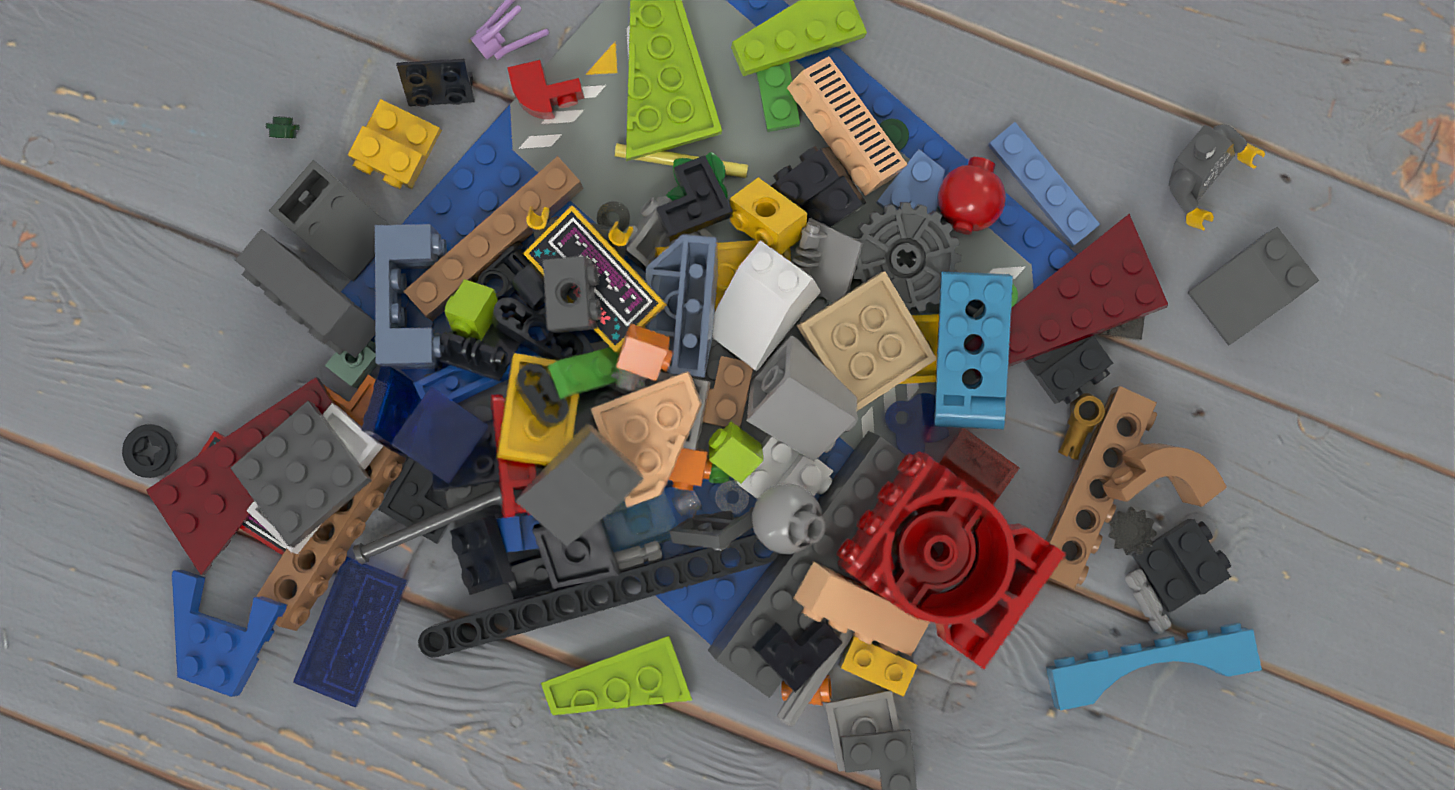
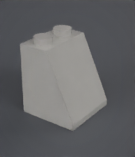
[747,336,858,461]

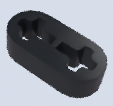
[515,363,568,427]

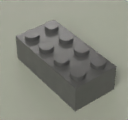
[235,229,376,358]

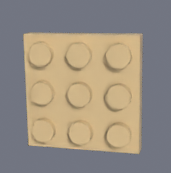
[797,271,937,411]

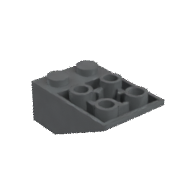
[269,160,389,282]

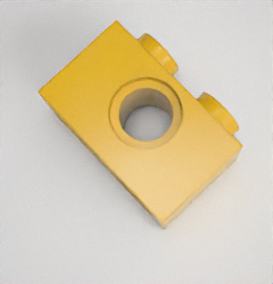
[729,177,807,255]
[838,635,918,697]

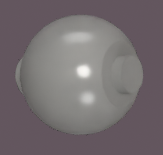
[752,484,825,554]

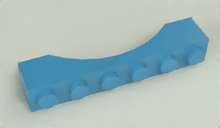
[1046,623,1262,711]

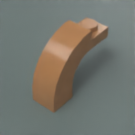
[1102,443,1227,507]

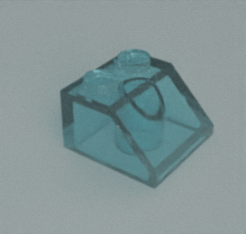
[603,489,678,552]

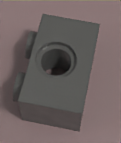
[543,256,601,333]

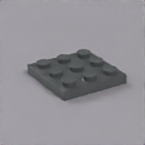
[231,401,372,548]

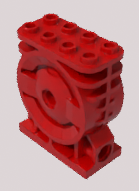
[837,451,1066,669]

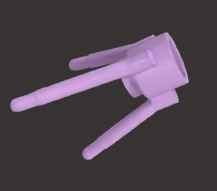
[470,0,549,60]

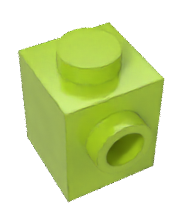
[444,279,498,340]
[708,421,764,484]

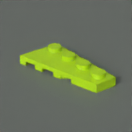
[731,0,867,77]
[541,635,693,715]

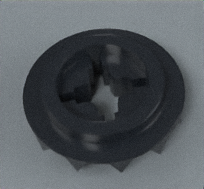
[122,424,178,478]

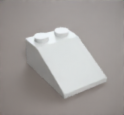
[712,240,821,371]

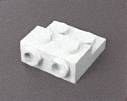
[734,434,833,499]

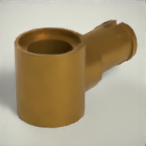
[1058,393,1105,460]

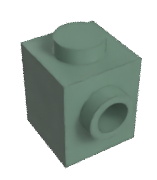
[325,340,378,389]

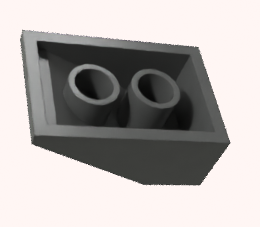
[1187,227,1320,345]
[515,423,644,546]

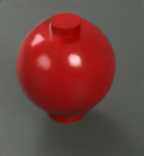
[938,157,1006,235]

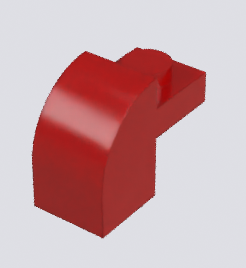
[507,60,585,120]

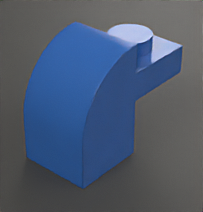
[496,515,540,552]

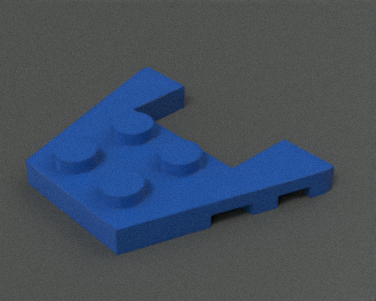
[172,570,287,697]

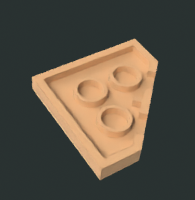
[591,372,702,507]

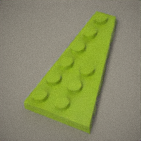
[626,0,722,162]

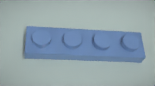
[988,122,1100,247]

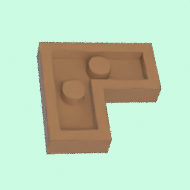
[703,356,753,428]

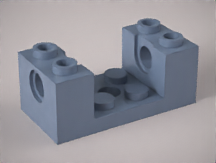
[375,224,447,370]

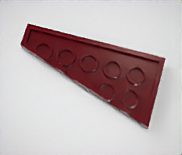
[964,214,1168,379]
[146,377,337,575]

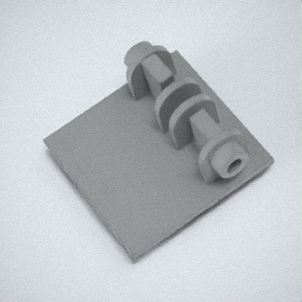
[793,218,863,302]

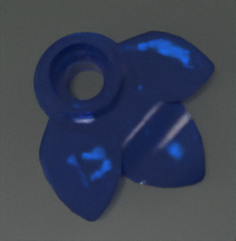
[885,393,950,455]

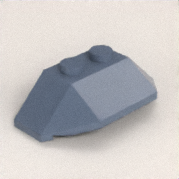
[644,235,718,377]

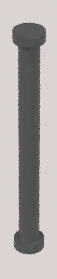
[353,484,502,565]

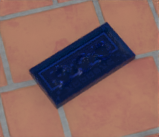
[293,556,409,708]

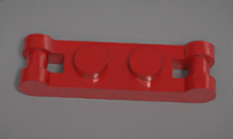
[491,394,536,518]

